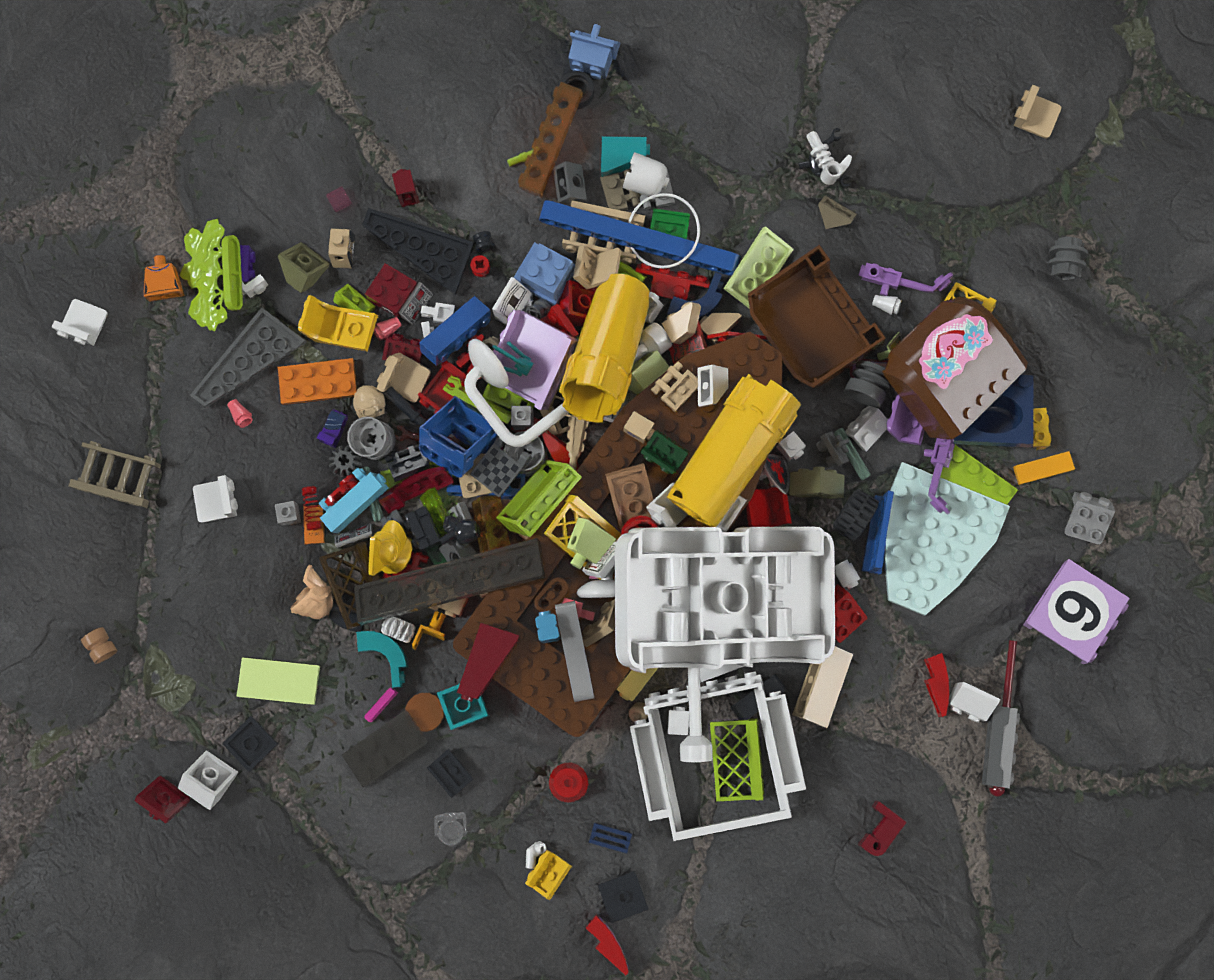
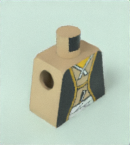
[328,229,355,269]

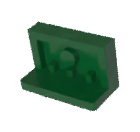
[641,430,690,474]

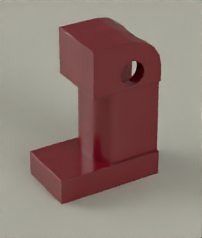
[858,801,907,856]

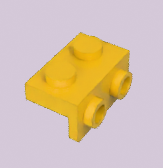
[1033,408,1051,450]
[525,850,572,900]

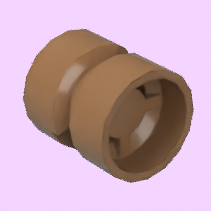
[81,627,118,664]

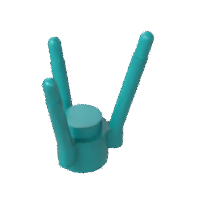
[492,341,534,377]

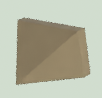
[818,196,857,229]

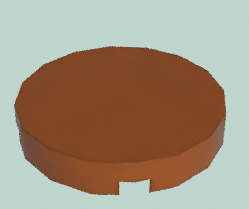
[405,693,444,732]

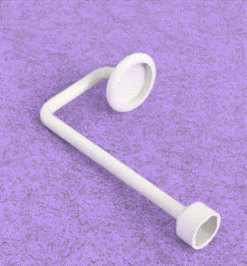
[464,322,672,447]
[577,566,713,762]

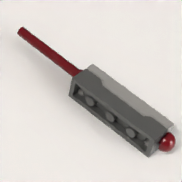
[982,640,1020,797]

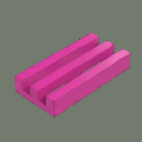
[364,688,398,722]

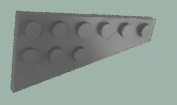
[190,308,307,408]

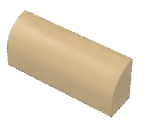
[792,646,853,728]

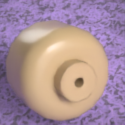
[629,702,648,722]

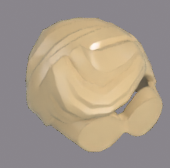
[353,385,386,418]

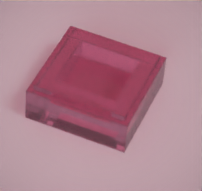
[326,186,352,212]

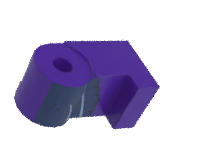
[317,409,348,448]

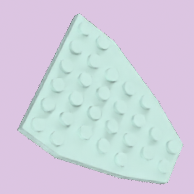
[884,462,1010,615]

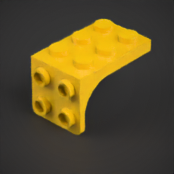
[298,295,378,352]

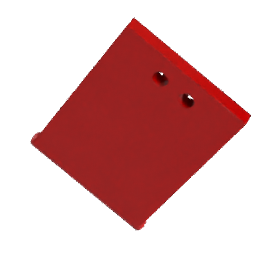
[707,331,767,342]

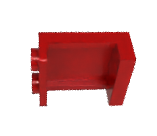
[417,360,477,414]

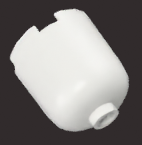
[623,152,670,196]

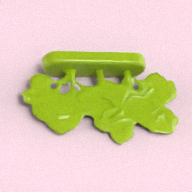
[179,219,243,331]

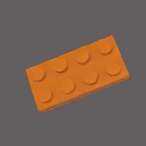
[278,358,357,405]

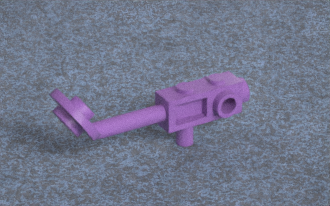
[859,263,953,296]
[924,438,955,515]

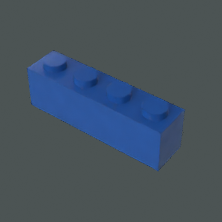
[419,296,491,366]

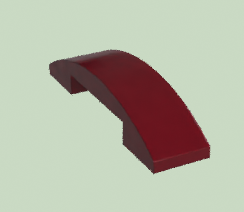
[378,467,454,514]

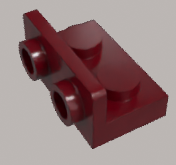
[382,333,423,364]

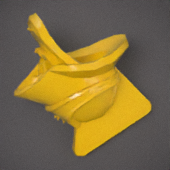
[369,520,412,576]

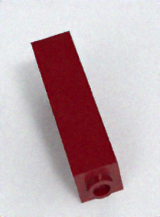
[457,623,520,702]

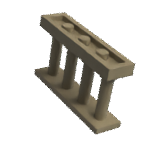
[69,441,161,508]

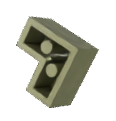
[789,467,844,499]

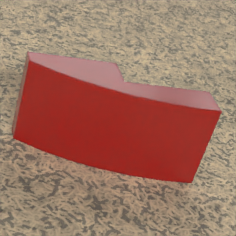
[456,334,485,372]

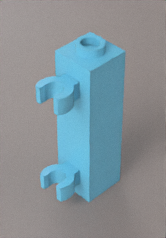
[319,467,388,534]

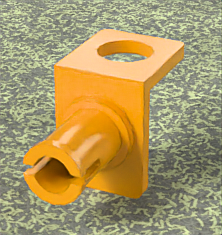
[412,611,446,650]

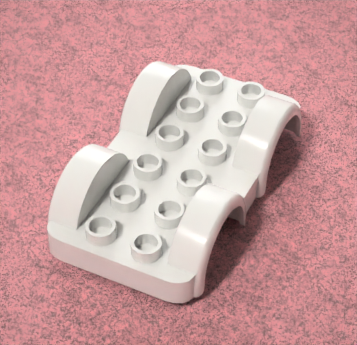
[615,527,835,673]

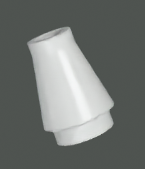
[872,295,902,315]

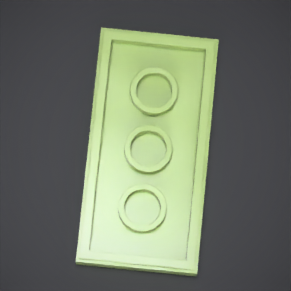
[723,227,794,309]
[237,658,320,705]

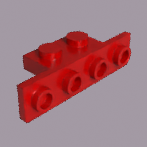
[635,263,711,301]

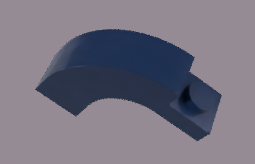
[666,272,724,321]

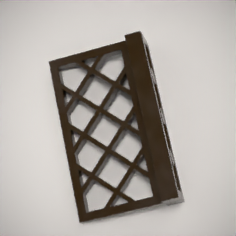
[319,541,393,630]

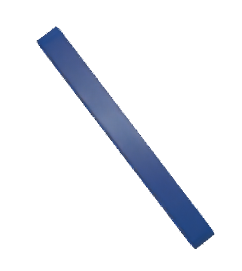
[539,201,741,276]

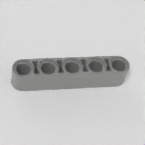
[555,601,594,702]

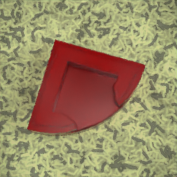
[325,484,349,506]

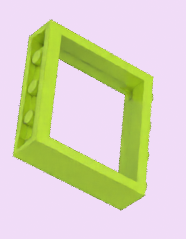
[496,460,582,537]

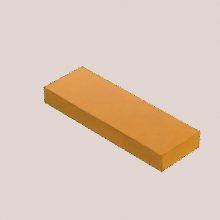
[1013,451,1075,485]

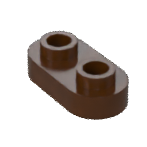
[534,578,568,612]

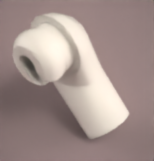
[526,841,546,869]

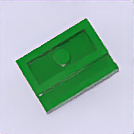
[650,208,690,239]

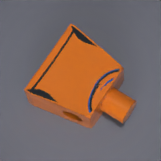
[144,255,185,302]

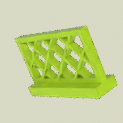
[710,718,765,802]

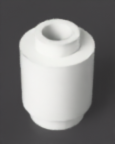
[835,560,860,589]

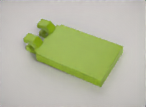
[443,375,511,424]

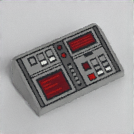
[399,282,433,324]
[335,524,375,550]

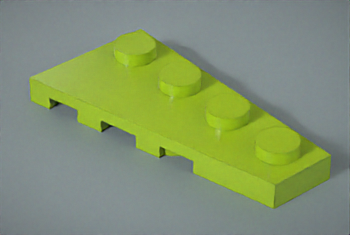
[940,445,1018,505]

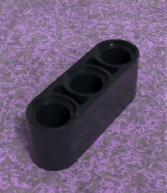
[730,674,787,720]

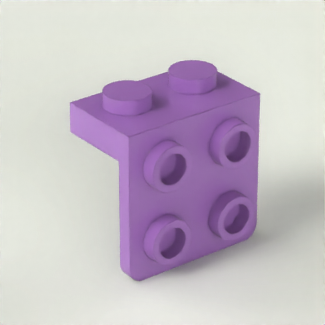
[887,395,925,446]

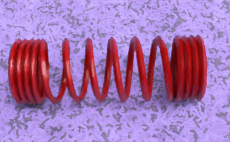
[301,486,322,531]

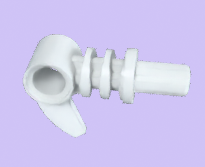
[807,131,852,185]

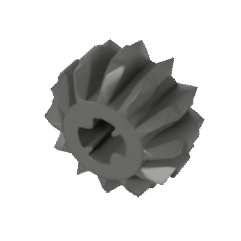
[329,445,362,478]

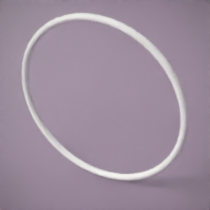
[628,193,700,268]

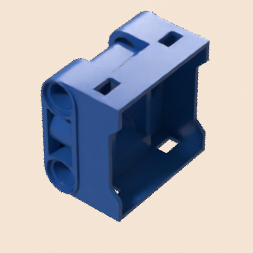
[419,396,498,478]

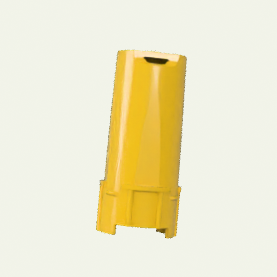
[559,274,650,423]
[667,374,801,527]

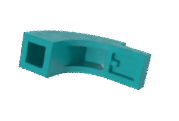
[356,631,409,688]

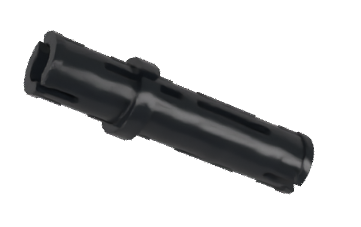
[384,386,428,431]

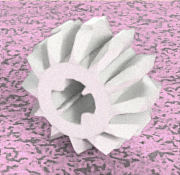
[381,616,416,643]

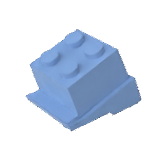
[568,24,620,80]
[513,242,575,307]

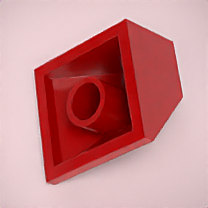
[558,280,598,327]

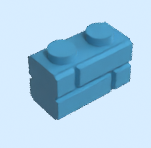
[535,611,561,644]

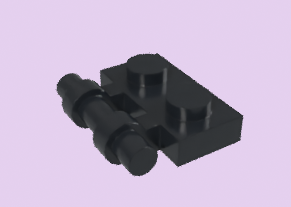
[384,443,431,482]

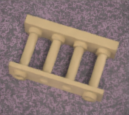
[562,201,645,265]

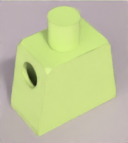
[567,518,616,569]

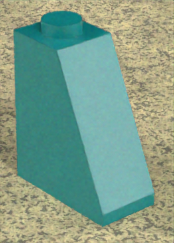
[601,136,650,177]

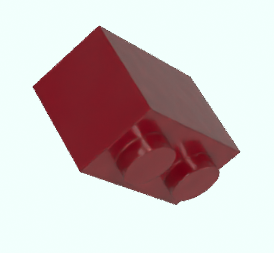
[392,169,420,207]

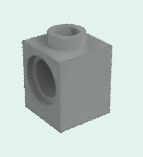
[511,406,534,430]
[275,501,301,526]

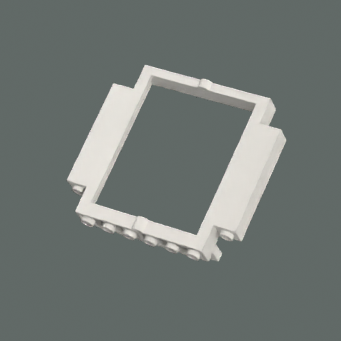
[630,672,806,841]

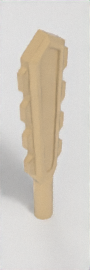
[566,415,589,471]

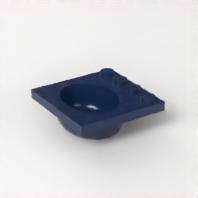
[953,375,1033,448]

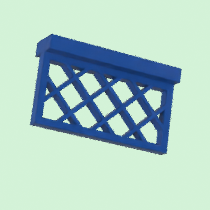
[861,491,894,575]

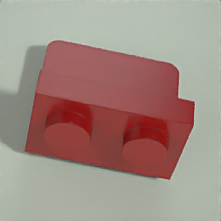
[746,487,792,527]

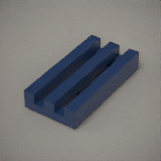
[589,823,632,853]

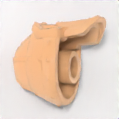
[290,565,333,619]

